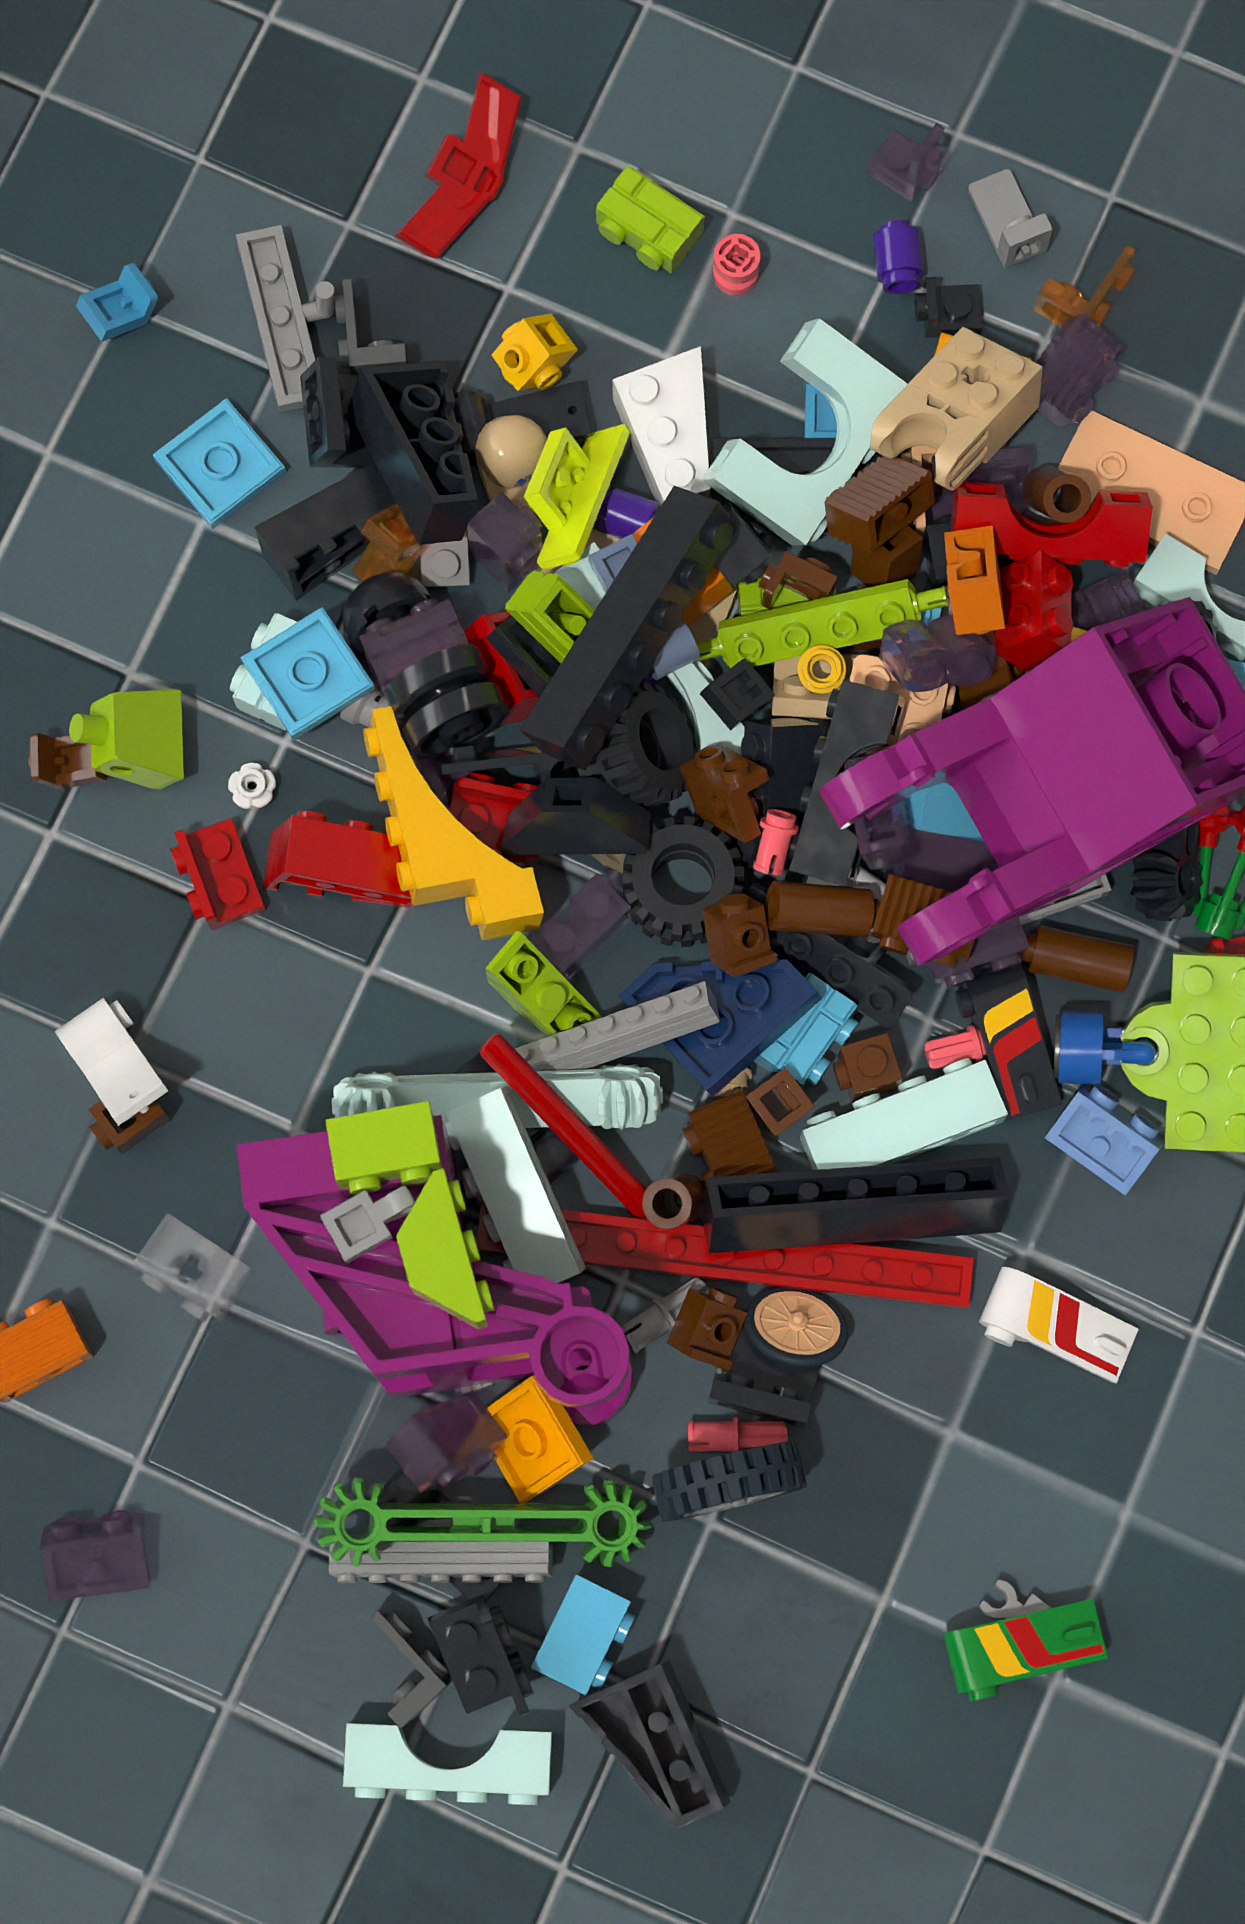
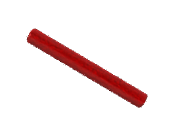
[480,1033,647,1220]

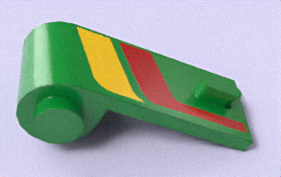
[943,1599,1108,1702]

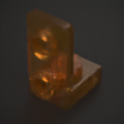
[1034,245,1136,339]
[353,503,427,581]

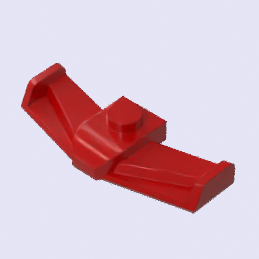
[394,72,522,259]

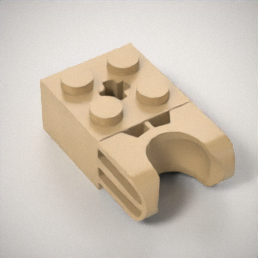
[870,327,1043,491]

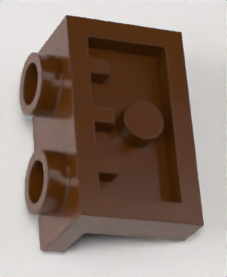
[679,744,770,844]

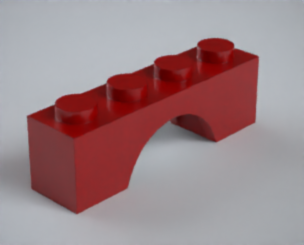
[950,482,1153,567]

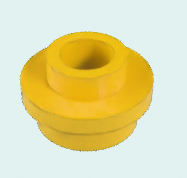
[797,645,846,694]

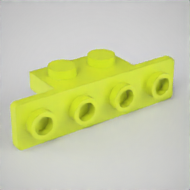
[524,424,630,570]

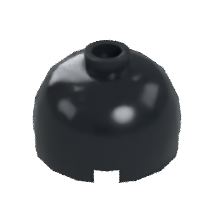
[343,572,441,667]

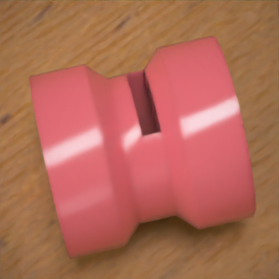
[713,234,760,296]

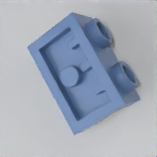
[1045,1085,1165,1196]

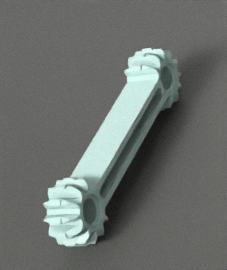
[332,1063,663,1130]

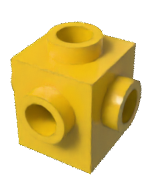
[491,313,578,391]

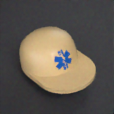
[475,415,547,520]

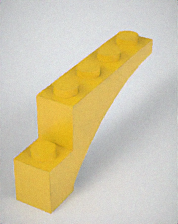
[363,706,544,940]

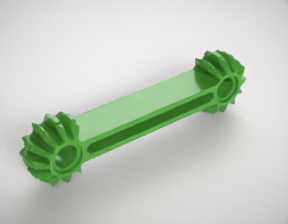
[313,1477,651,1567]

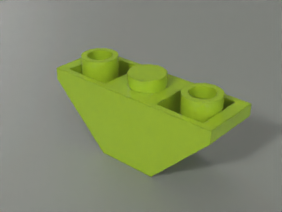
[485,931,602,1037]
[396,1169,494,1329]

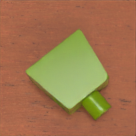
[69,689,184,790]

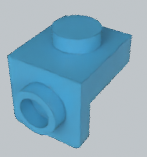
[76,263,158,342]

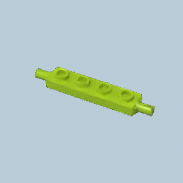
[694,579,949,668]

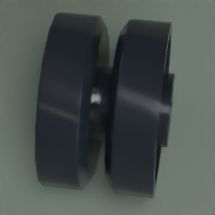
[384,644,509,759]

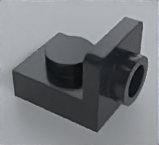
[914,277,982,338]
[700,658,775,731]

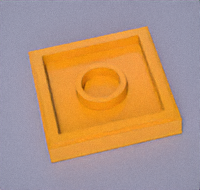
[471,1375,594,1504]

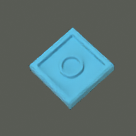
[153,398,286,529]
[240,607,375,740]

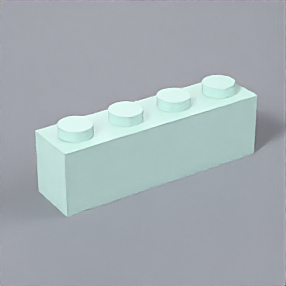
[800,1058,1008,1170]
[445,1086,586,1283]

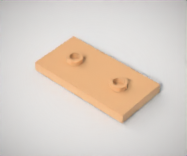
[1058,409,1245,575]

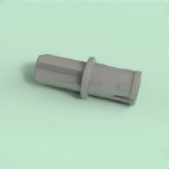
[620,1278,709,1355]

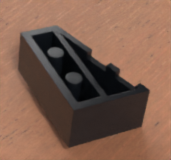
[568,1660,731,1829]

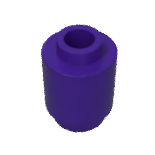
[873,220,924,294]
[594,487,659,539]

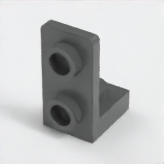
[335,279,408,374]
[370,1610,448,1729]

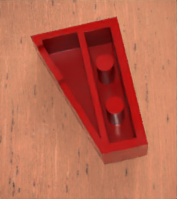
[262,811,416,908]

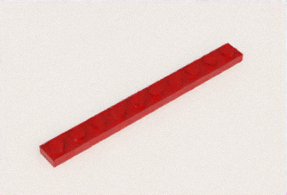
[476,1201,974,1309]

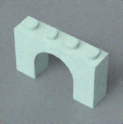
[702,318,908,546]

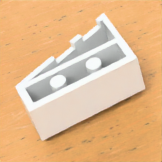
[613,346,710,508]

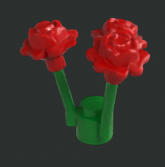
[1193,805,1245,940]

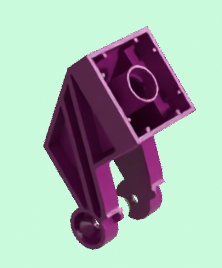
[819,597,1245,968]
[236,1115,633,1427]

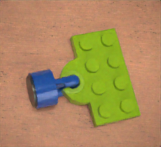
[1054,952,1245,1152]

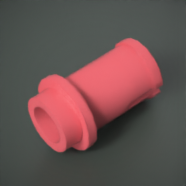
[753,809,799,876]

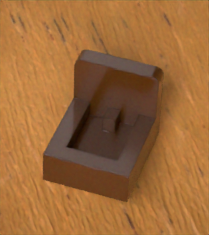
[758,551,837,610]
[28,733,107,790]

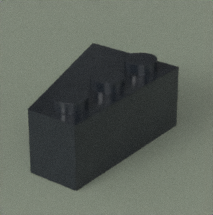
[254,462,407,601]

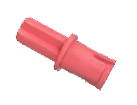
[924,1025,987,1069]
[688,1416,788,1453]

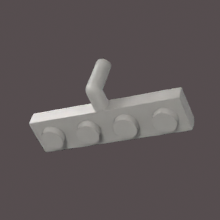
[236,225,335,413]

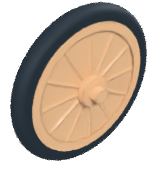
[744,1287,848,1367]

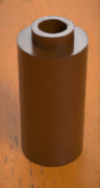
[1023,465,1091,523]
[765,881,880,937]
[1020,925,1135,993]
[642,1173,705,1229]

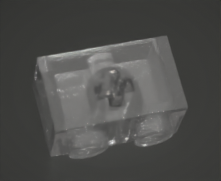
[133,1213,254,1323]

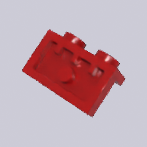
[447,773,539,862]
[170,818,265,930]

